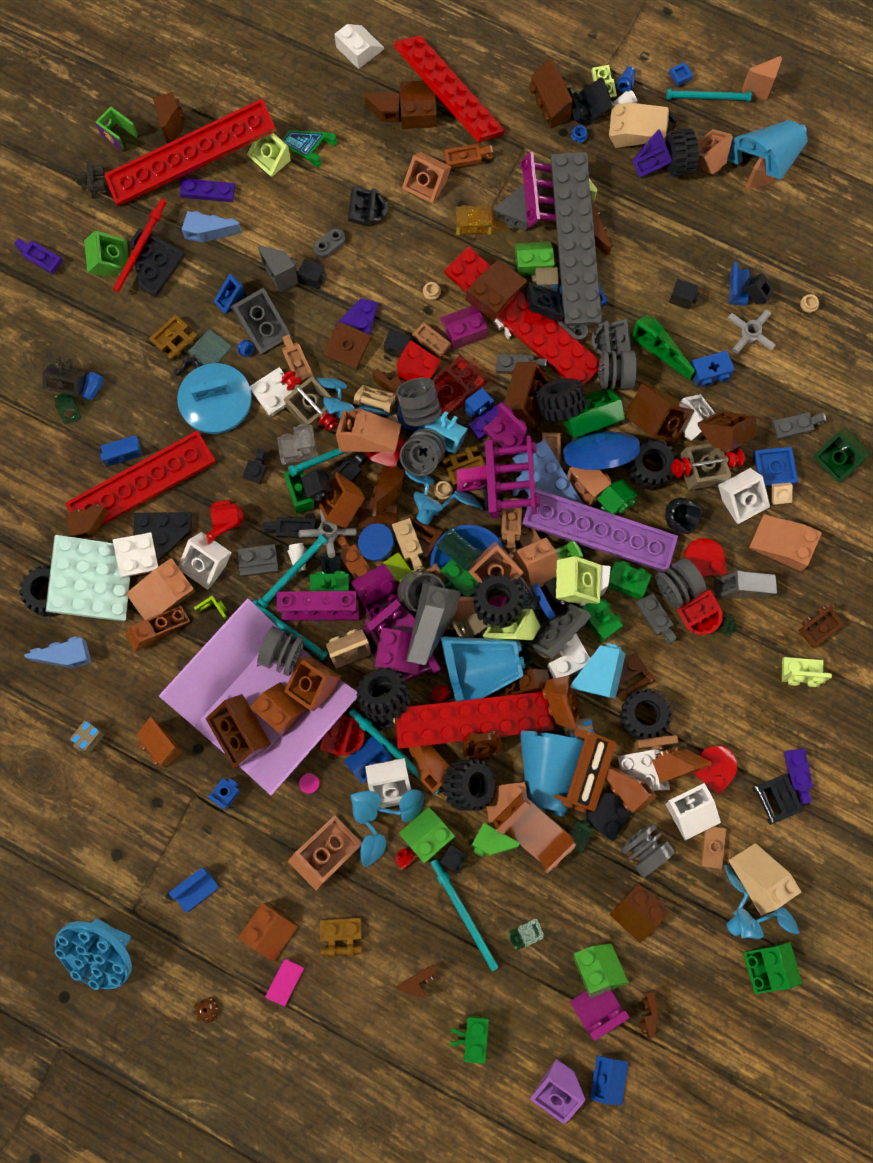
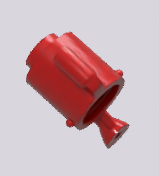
[206,500,244,545]

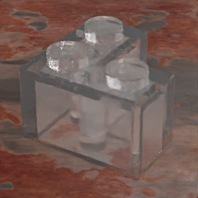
[277,424,319,465]

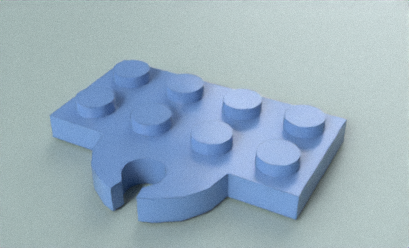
[512,440,583,509]

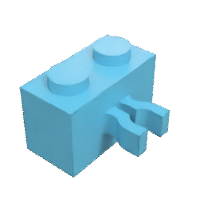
[425,411,467,454]

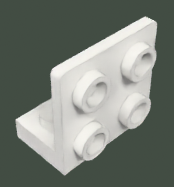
[618,750,670,791]

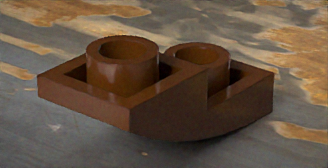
[372,368,405,393]
[640,991,658,1039]

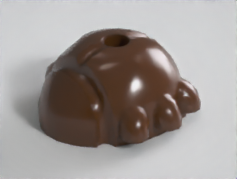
[194,997,220,1023]

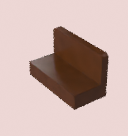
[357,501,398,532]

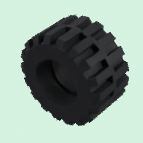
[665,128,699,177]
[536,378,587,421]
[627,439,677,490]
[19,565,59,617]
[473,573,524,629]
[356,667,411,722]
[619,689,672,740]
[442,760,496,811]

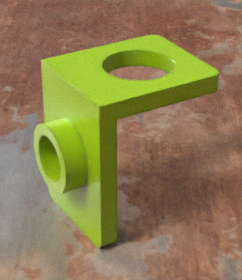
[383,553,416,584]
[194,596,228,621]

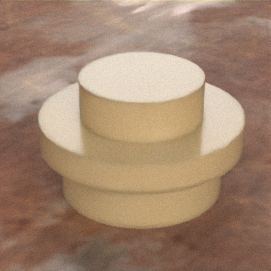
[423,282,441,300]
[800,294,819,313]
[434,481,453,500]

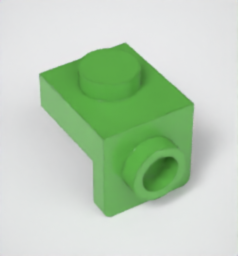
[556,541,583,559]

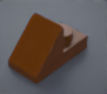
[397,964,437,999]

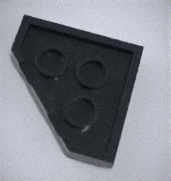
[130,228,186,298]
[133,512,192,562]

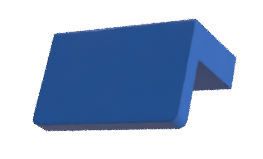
[729,262,749,306]
[100,435,142,467]
[344,736,392,784]
[169,867,219,912]
[590,1055,628,1105]

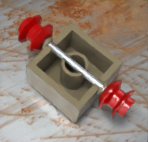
[281,371,339,433]
[671,443,745,490]

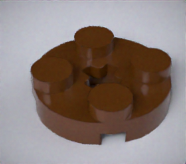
[462,731,502,760]

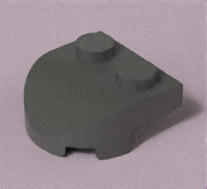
[591,319,632,359]

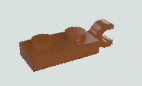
[444,144,493,168]
[336,535,371,580]

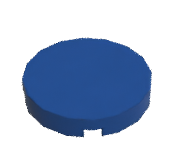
[358,523,395,562]

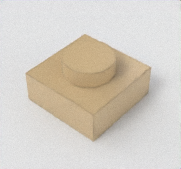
[771,482,793,505]

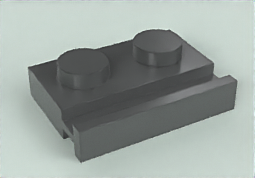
[237,544,279,577]

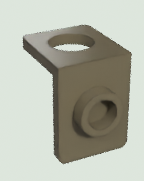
[451,613,490,638]

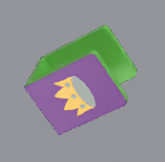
[95,107,138,152]

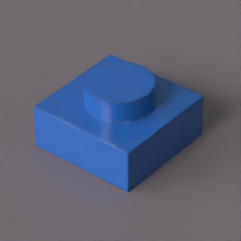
[669,62,693,86]

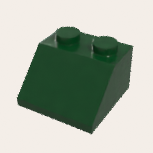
[813,427,872,483]

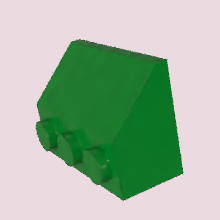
[562,387,625,438]

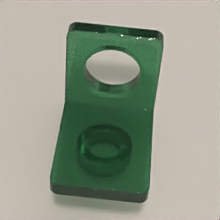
[54,391,82,424]

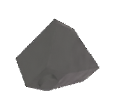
[406,583,461,665]

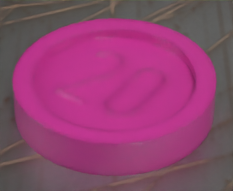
[299,773,319,794]

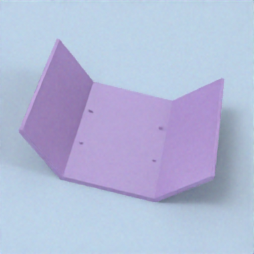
[159,598,357,796]

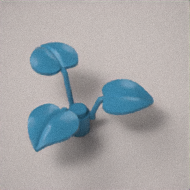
[316,378,392,430]
[405,470,483,525]
[350,789,424,867]
[723,865,800,939]

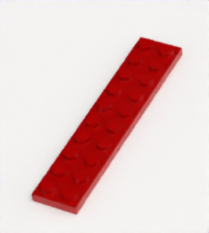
[104,98,277,207]
[444,246,600,387]

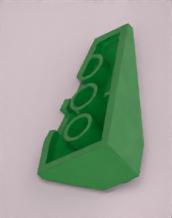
[631,315,695,380]

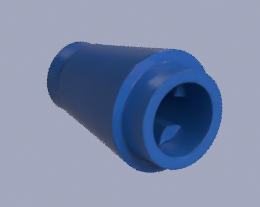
[617,66,636,93]
[82,372,104,401]

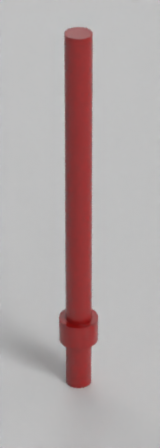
[112,199,167,293]

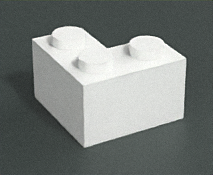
[547,633,590,679]

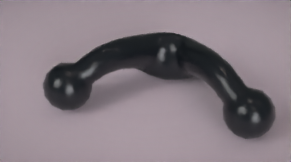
[174,354,205,376]

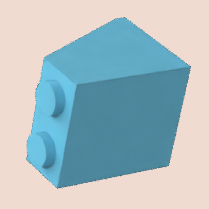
[570,643,626,699]

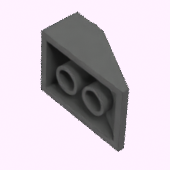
[230,288,291,354]

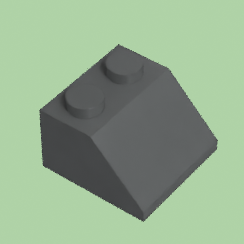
[258,246,298,293]

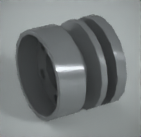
[598,351,636,390]
[396,378,442,426]
[400,428,446,476]
[655,558,706,609]
[398,571,445,613]
[257,626,304,676]
[621,823,676,878]

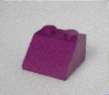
[440,306,487,350]
[375,628,420,675]

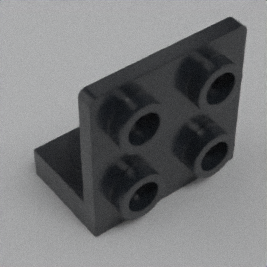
[567,77,614,127]

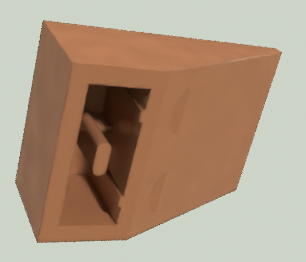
[336,409,402,452]

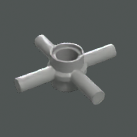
[727,310,776,354]
[299,510,356,558]

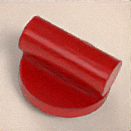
[431,685,453,703]
[395,848,418,870]

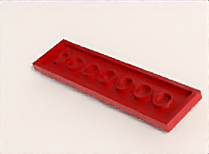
[394,35,505,143]
[65,430,216,527]
[395,691,554,749]

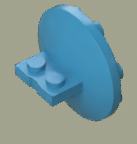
[177,363,252,434]
[55,918,132,990]

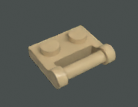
[353,385,397,413]

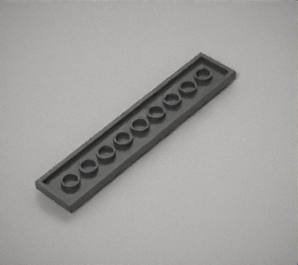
[551,152,602,326]

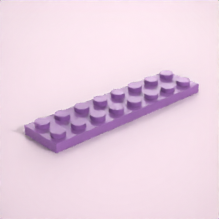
[522,489,678,572]

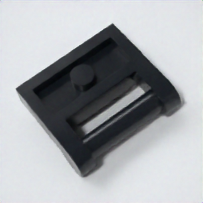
[752,774,803,825]

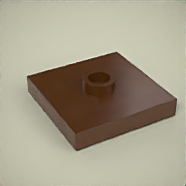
[323,321,372,370]

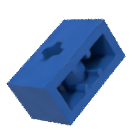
[691,350,735,387]

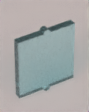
[188,329,232,365]

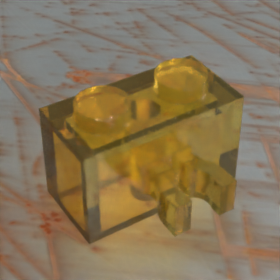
[456,205,492,235]

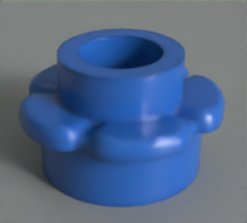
[571,125,588,143]
[237,340,254,357]

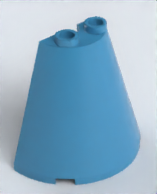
[727,120,808,180]
[441,637,525,701]
[520,730,584,817]

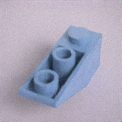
[182,211,242,242]
[24,637,92,669]

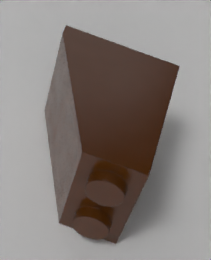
[625,383,694,443]

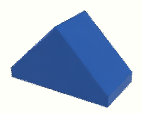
[214,274,246,314]

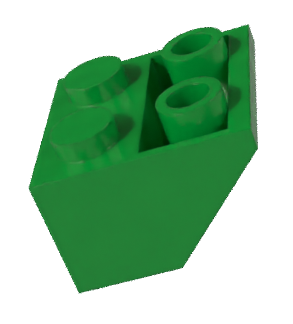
[743,942,802,994]

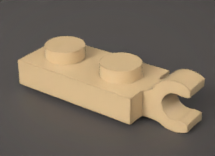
[392,518,423,571]

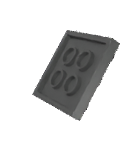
[519,603,591,659]

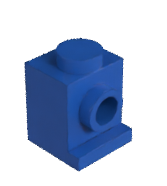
[465,388,494,418]
[207,778,241,811]

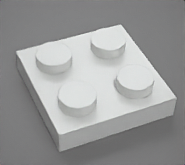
[250,367,294,417]
[113,533,158,578]

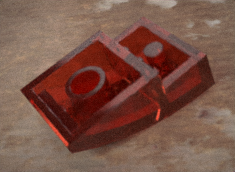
[432,355,488,417]

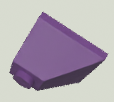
[530,1059,585,1124]

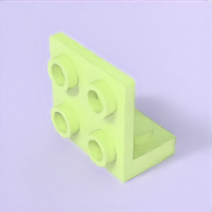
[782,657,832,687]

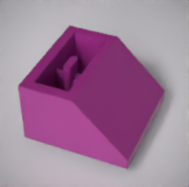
[351,564,400,620]

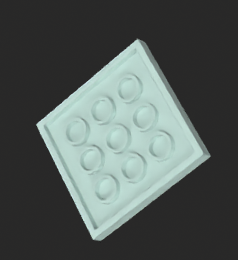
[46,535,130,622]

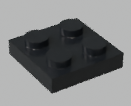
[525,282,564,322]

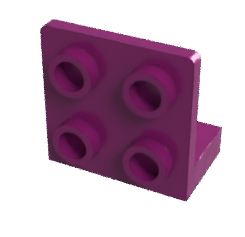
[483,403,527,457]
[367,599,415,637]
[570,990,630,1041]

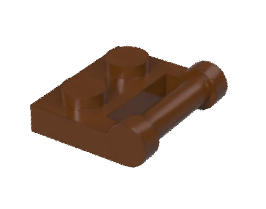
[395,513,444,560]
[617,652,655,702]

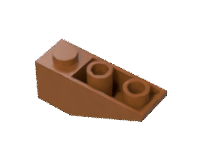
[126,606,190,652]
[409,745,451,794]
[605,765,657,813]

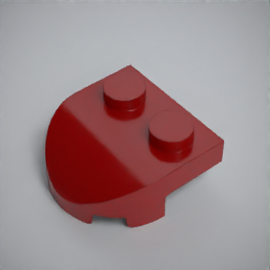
[396,340,441,382]
[683,538,726,576]
[676,590,723,635]
[318,715,364,756]
[693,745,737,795]

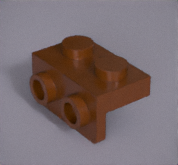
[798,604,845,649]

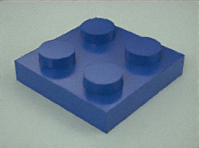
[753,447,798,488]

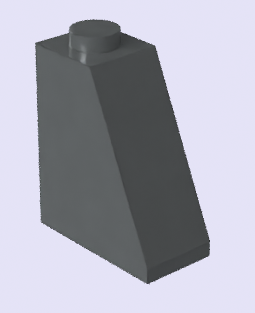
[493,184,544,232]
[714,571,777,599]

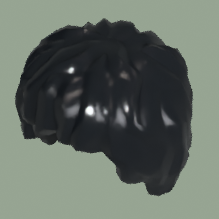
[665,497,703,535]

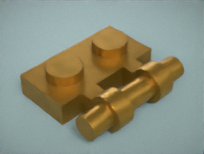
[149,314,198,361]
[442,445,485,487]
[320,918,362,958]

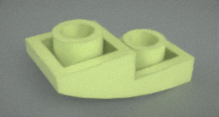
[591,65,617,98]

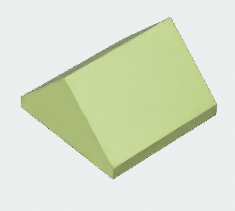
[247,133,291,176]

